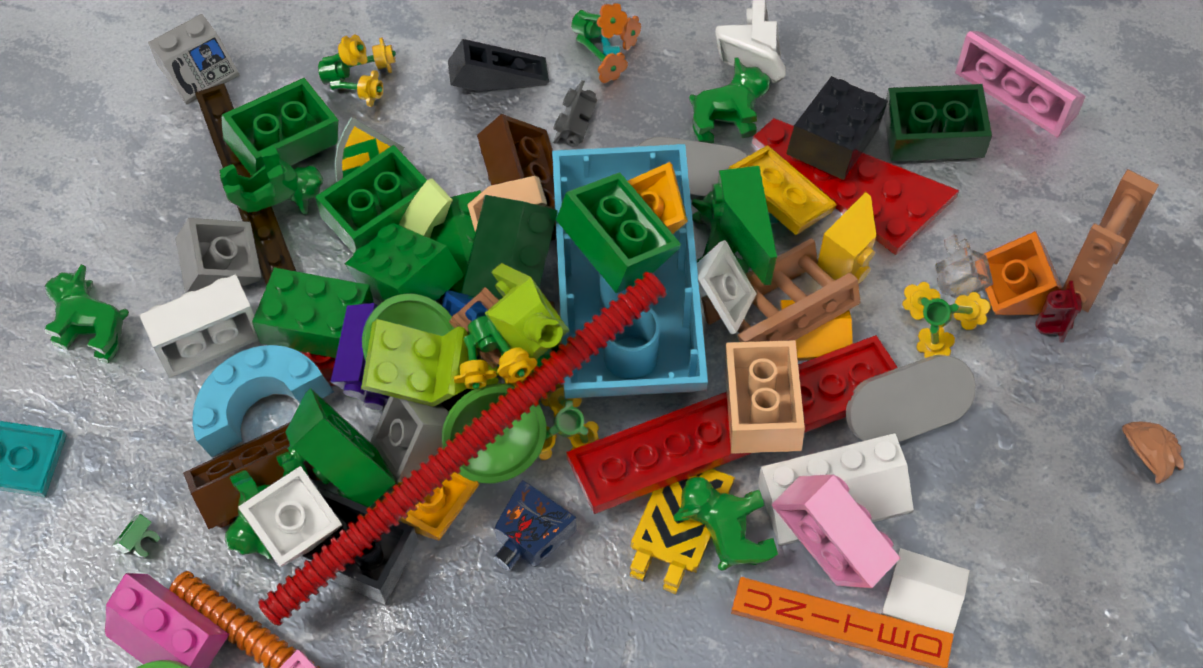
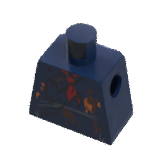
[493,480,577,571]

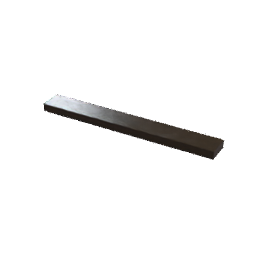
[195,83,296,286]

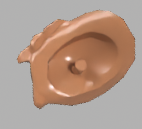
[1122,421,1184,484]

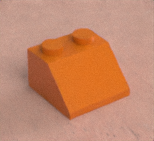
[974,231,1063,315]

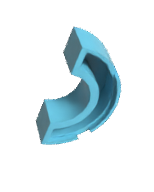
[192,345,334,457]

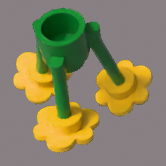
[902,282,991,358]

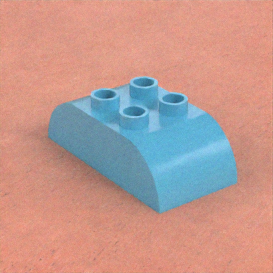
[552,144,708,399]

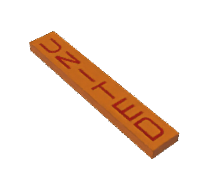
[731,576,954,668]

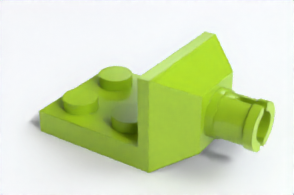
[485,263,570,360]
[361,319,499,407]

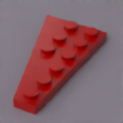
[752,118,959,255]

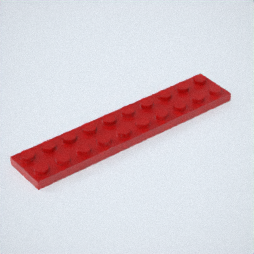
[566,335,898,514]

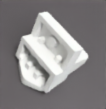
[715,0,786,83]

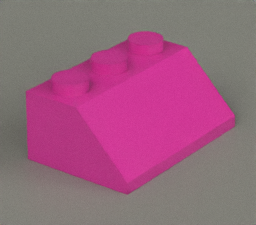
[105,573,229,668]

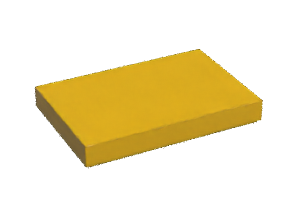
[728,145,837,235]

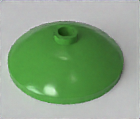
[362,294,454,360]
[442,384,547,483]

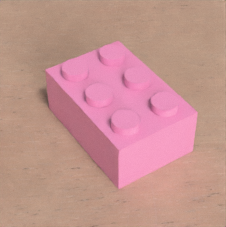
[771,474,900,588]

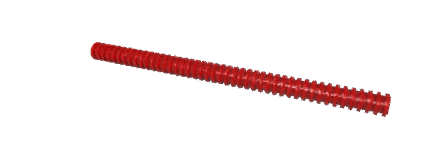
[258,271,667,626]

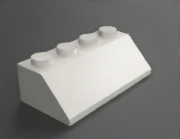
[758,433,914,546]

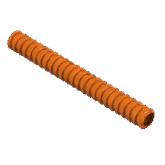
[169,571,321,668]

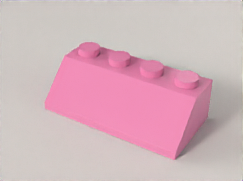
[955,31,1086,138]

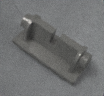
[553,80,597,147]

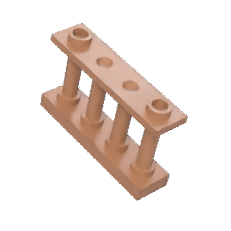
[1062,169,1159,312]
[701,238,861,342]

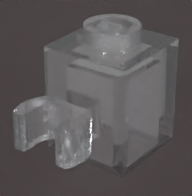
[935,234,993,298]

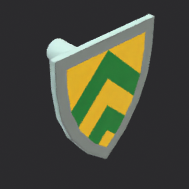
[335,117,405,182]

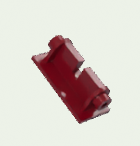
[1035,280,1082,343]

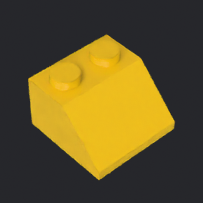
[817,192,876,284]

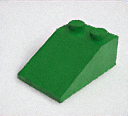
[711,166,777,285]

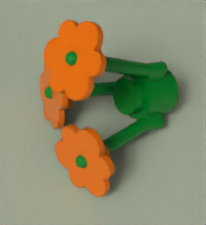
[571,3,641,83]

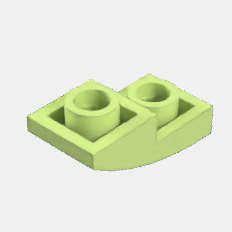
[399,178,452,238]

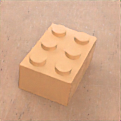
[725,340,805,453]

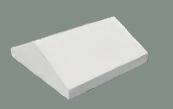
[697,240,756,334]
[238,466,342,568]
[881,548,970,634]

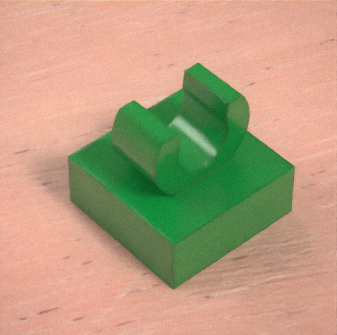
[112,514,160,558]

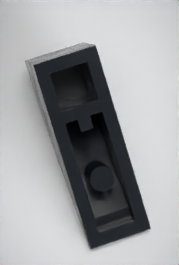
[448,39,549,91]

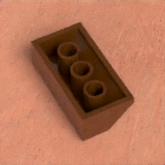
[477,114,557,241]
[183,422,320,529]

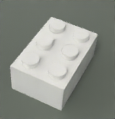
[139,274,258,378]

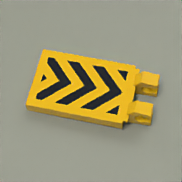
[630,469,735,594]

